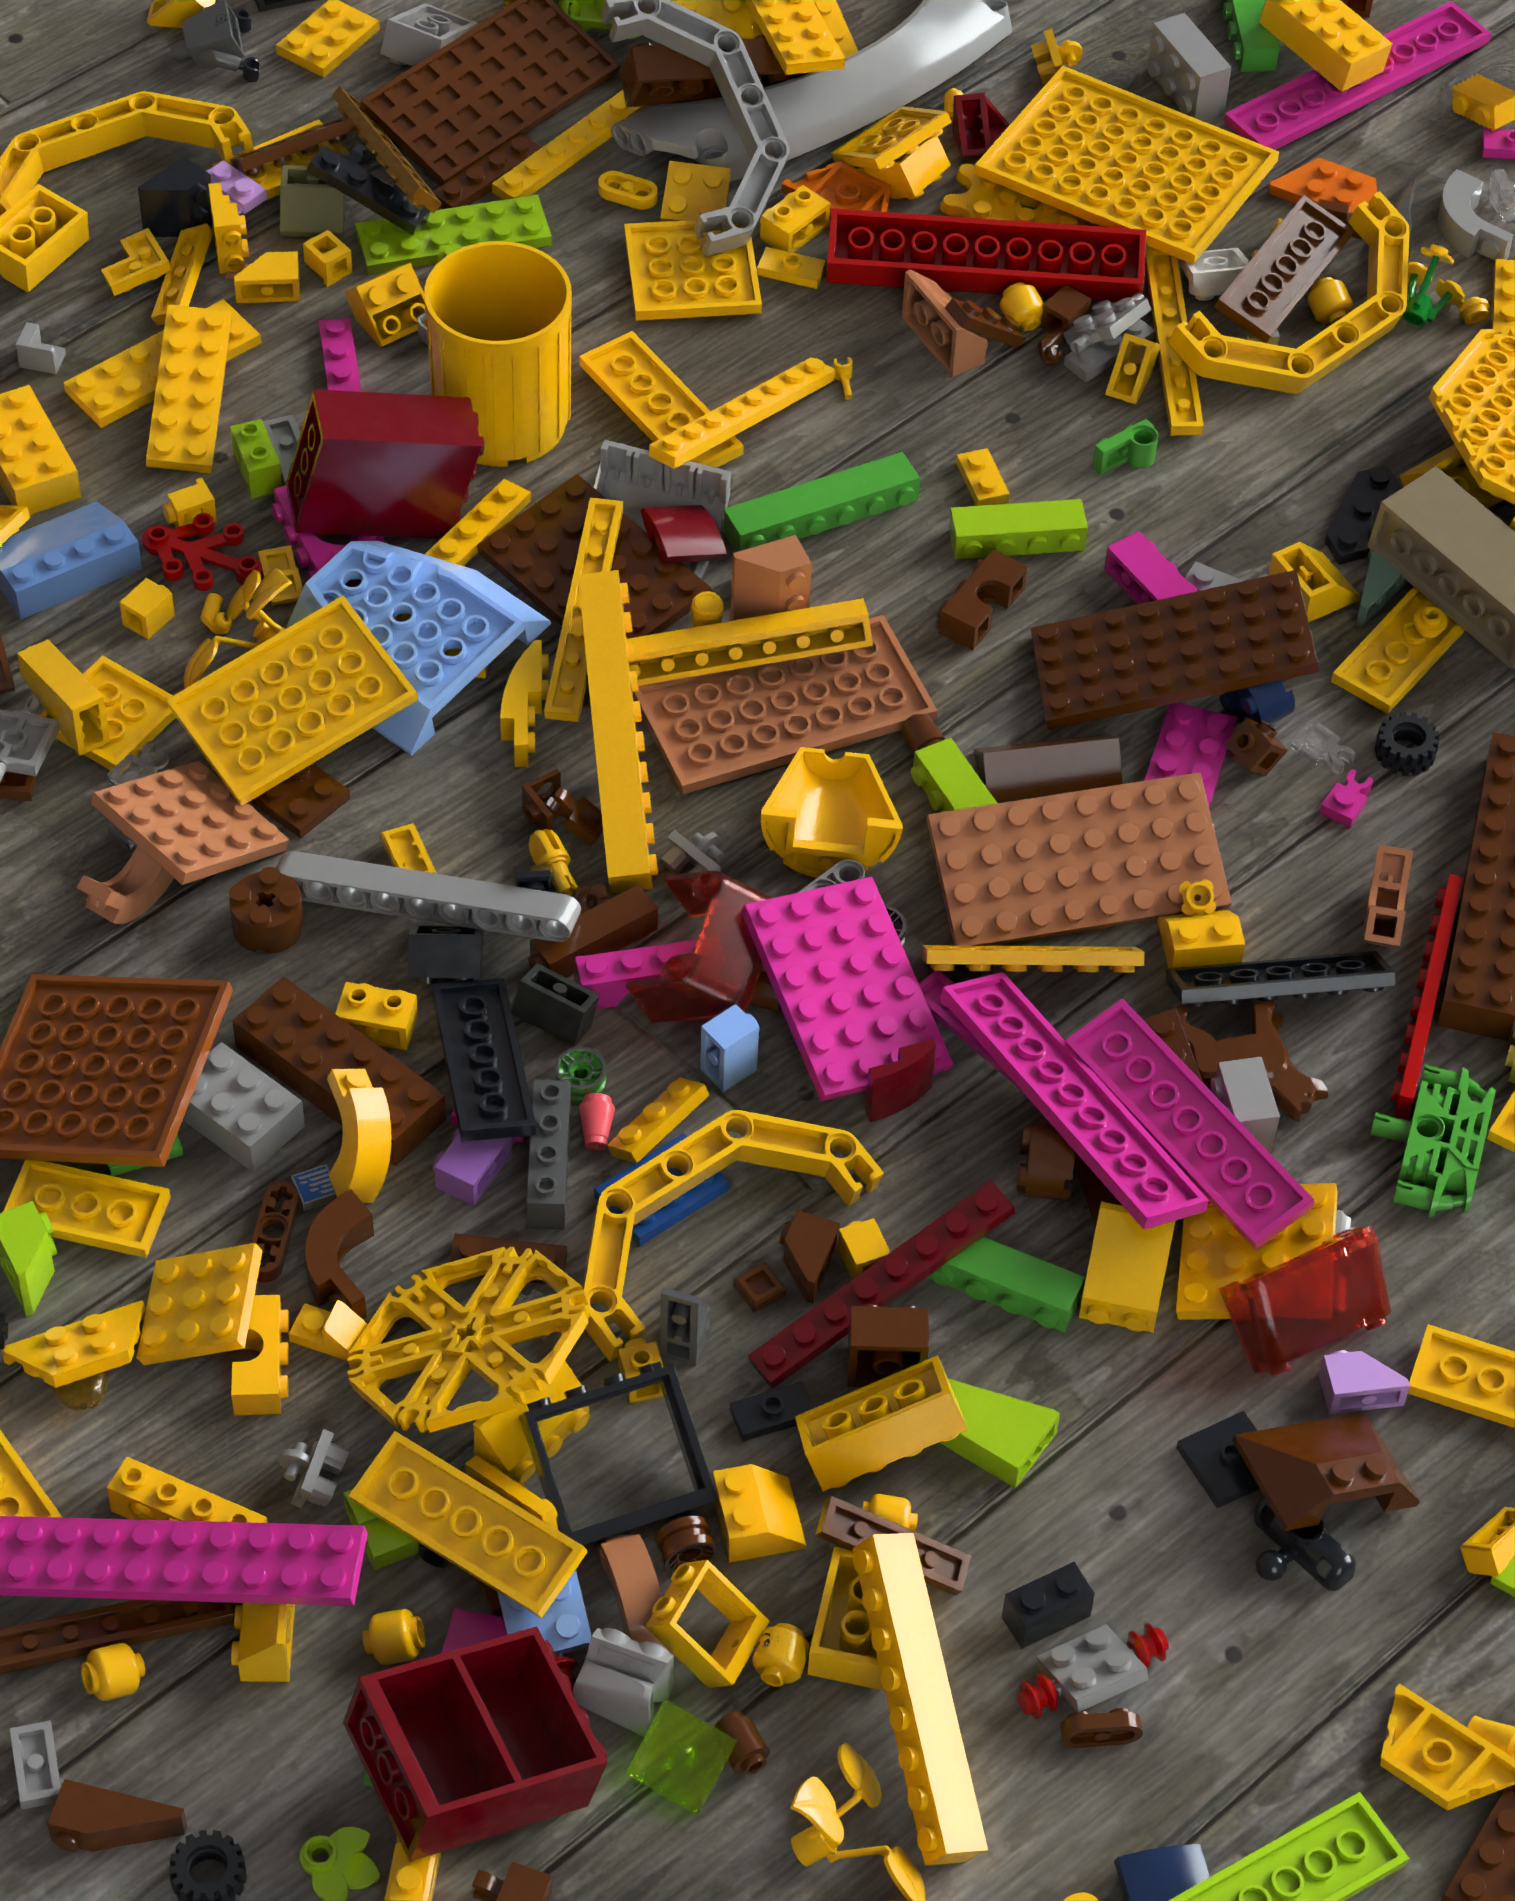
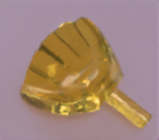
[54,1371,108,1411]

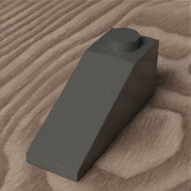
[660,1287,711,1366]

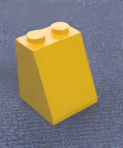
[1079,1202,1176,1333]

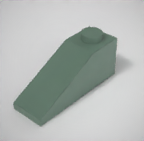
[1356,549,1410,629]

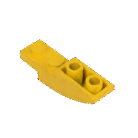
[500,640,549,767]

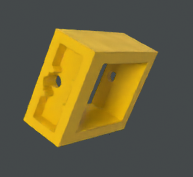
[645,1560,770,1688]

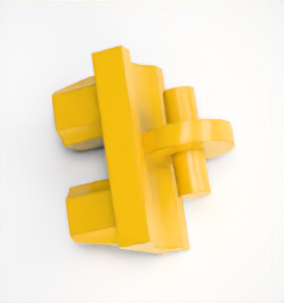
[1031,28,1083,85]

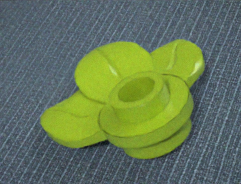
[299,1827,380,1901]

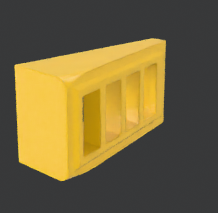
[1460,1507,1515,1577]

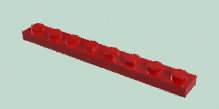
[1390,874,1464,1120]

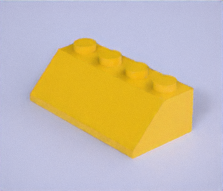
[795,1355,968,1492]

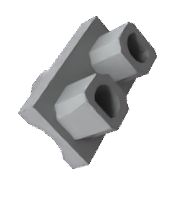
[661,829,727,894]
[278,1429,349,1508]

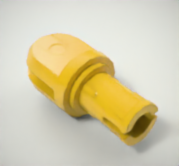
[529,829,578,897]

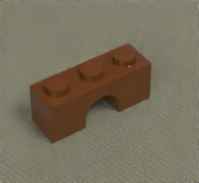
[937,549,1028,650]

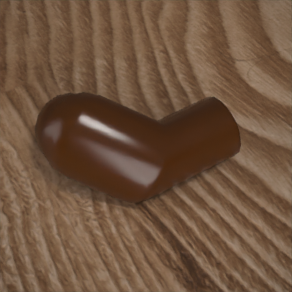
[1037,326,1066,365]

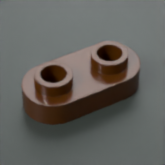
[1060,1708,1143,1748]

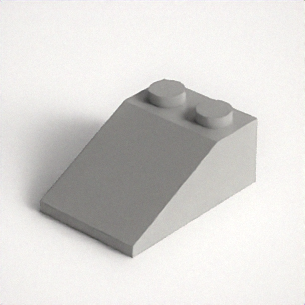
[380,3,478,66]

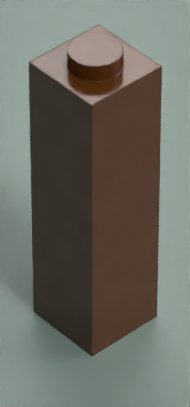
[528,885,658,978]

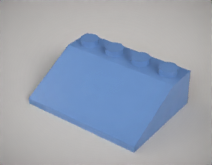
[0,501,142,620]

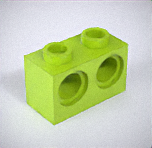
[230,419,282,499]

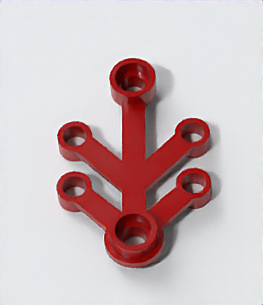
[142,513,263,591]

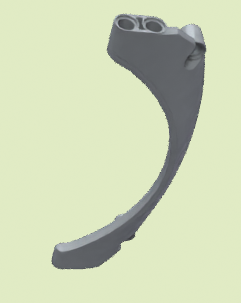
[612,0,1013,182]

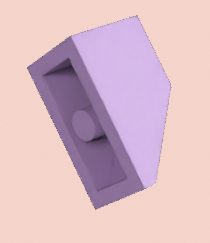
[1319,1350,1410,1415]

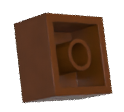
[847,1304,929,1387]

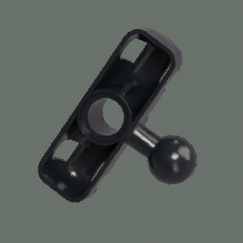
[1254,1495,1356,1591]

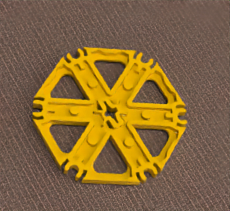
[347,1247,589,1433]

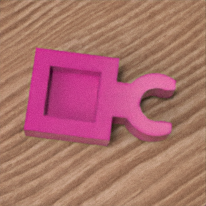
[1320,769,1373,828]

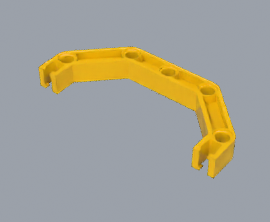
[0,91,254,216]
[1168,191,1409,394]
[582,1110,884,1362]

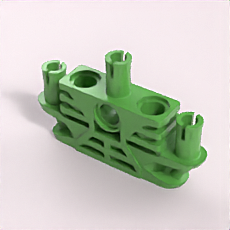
[1370,1064,1496,1218]

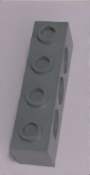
[527,1080,571,1229]

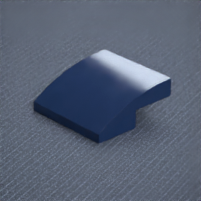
[1114,1844,1210,1901]

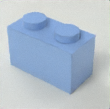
[700,1004,760,1092]

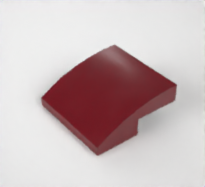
[640,505,727,563]
[865,1039,936,1122]

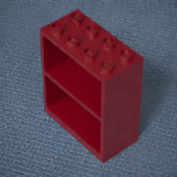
[286,389,485,538]
[343,1626,608,1862]

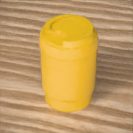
[690,591,724,628]

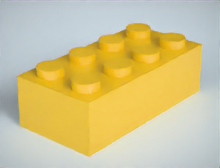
[1259,0,1393,92]
[0,385,81,515]

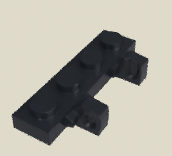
[306,143,431,236]

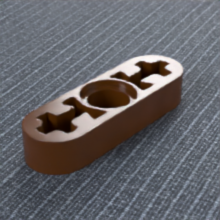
[251,1181,300,1282]

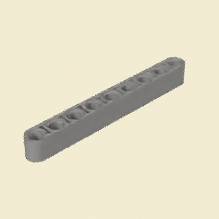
[276,851,581,942]

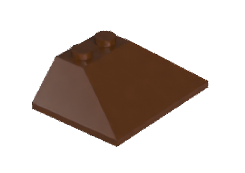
[1232,1412,1420,1531]

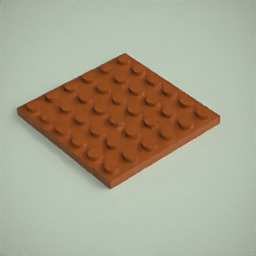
[0,974,233,1167]

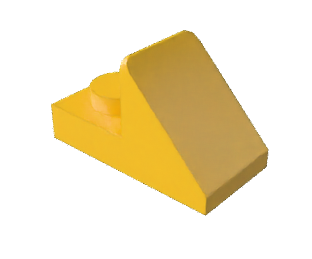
[289,1300,368,1361]

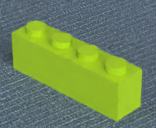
[949,499,1088,559]
[911,738,997,812]

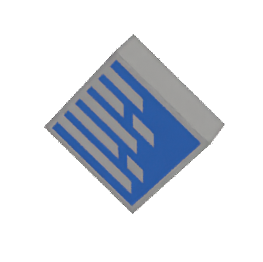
[291,1164,337,1212]

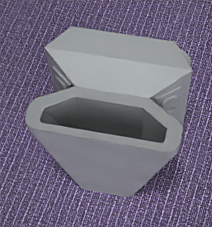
[573,1628,674,1739]

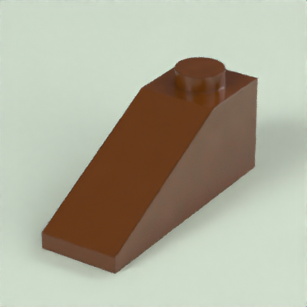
[47,1779,187,1852]

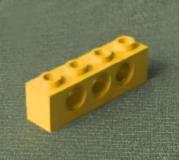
[107,1457,267,1523]

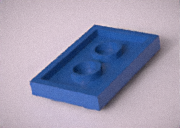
[594,1133,729,1246]

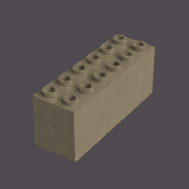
[1367,466,1515,670]

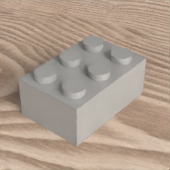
[1147,13,1232,121]
[183,1042,305,1173]

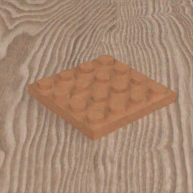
[91,761,290,885]

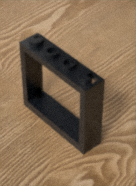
[519,1361,718,1545]

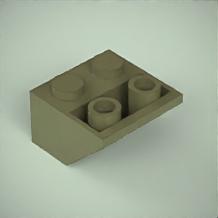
[280,165,347,238]

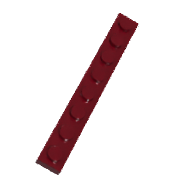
[748,1180,1015,1389]

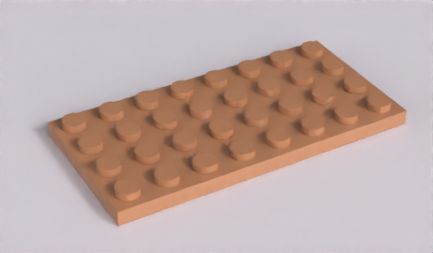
[632,615,938,795]
[926,772,1232,946]

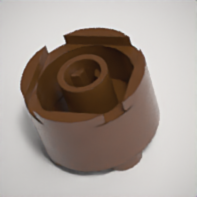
[229,867,304,954]
[1017,1122,1075,1201]

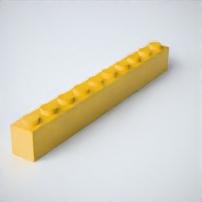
[578,570,658,894]

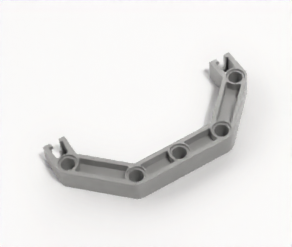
[601,0,790,257]

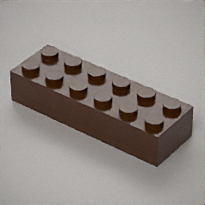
[620,35,811,107]
[232,976,446,1166]

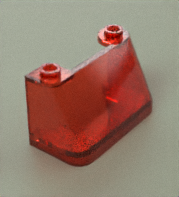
[1218,1225,1392,1376]

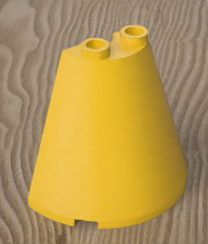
[761,747,903,878]

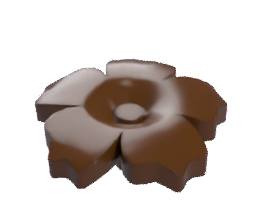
[574,883,608,914]

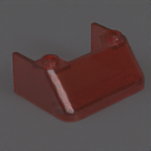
[626,870,772,1023]

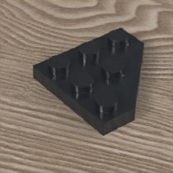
[1325,465,1402,565]

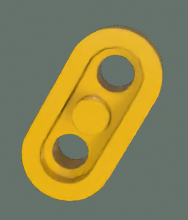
[598,171,658,210]

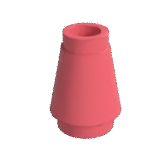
[578,1093,615,1151]

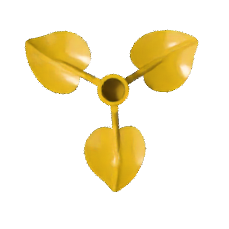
[183,567,292,689]
[790,1742,925,1901]

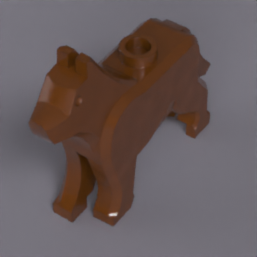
[1168,1001,1328,1122]

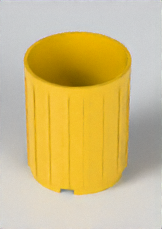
[424,241,572,467]

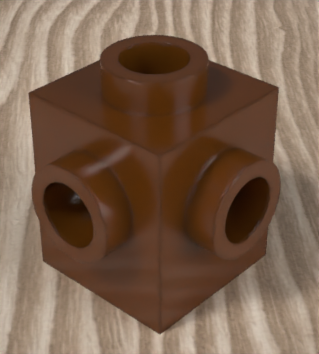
[1224,718,1288,776]

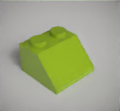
[0,1201,57,1317]

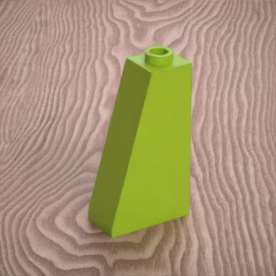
[939,1379,1060,1488]

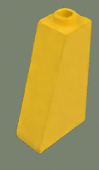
[17,639,110,756]

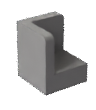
[16,322,66,375]

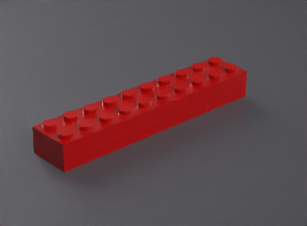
[826,208,1146,302]

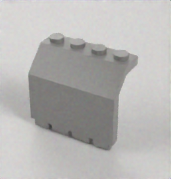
[596,440,731,579]

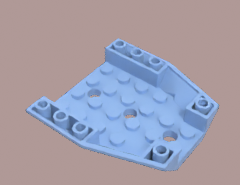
[287,541,551,756]

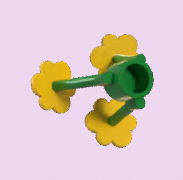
[1402,244,1465,326]

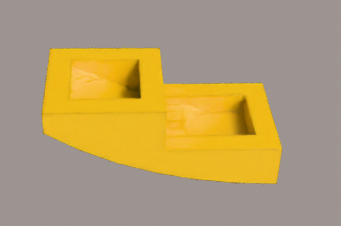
[258,545,303,605]

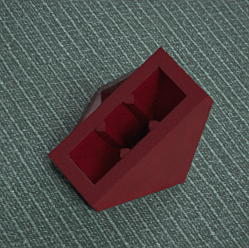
[952,92,1010,158]

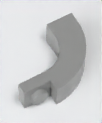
[1438,169,1514,261]

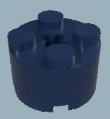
[1220,679,1295,725]

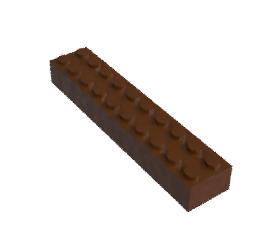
[1437,732,1515,1041]

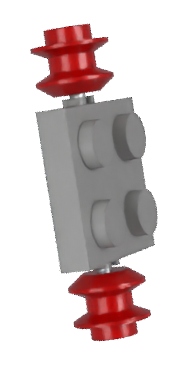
[1016,1623,1169,1719]

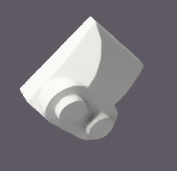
[1178,248,1249,300]

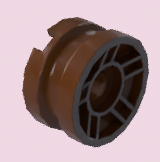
[655,1516,717,1573]

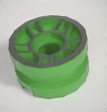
[555,1047,607,1105]

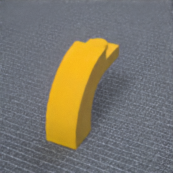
[327,1069,391,1203]

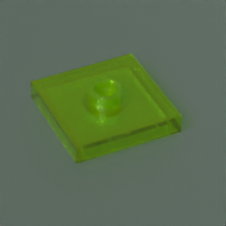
[625,1700,738,1814]

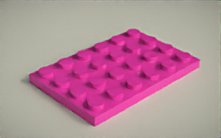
[741,877,953,1102]

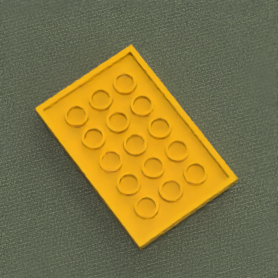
[166,595,419,805]

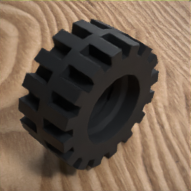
[1375,712,1440,776]
[169,1830,247,1901]

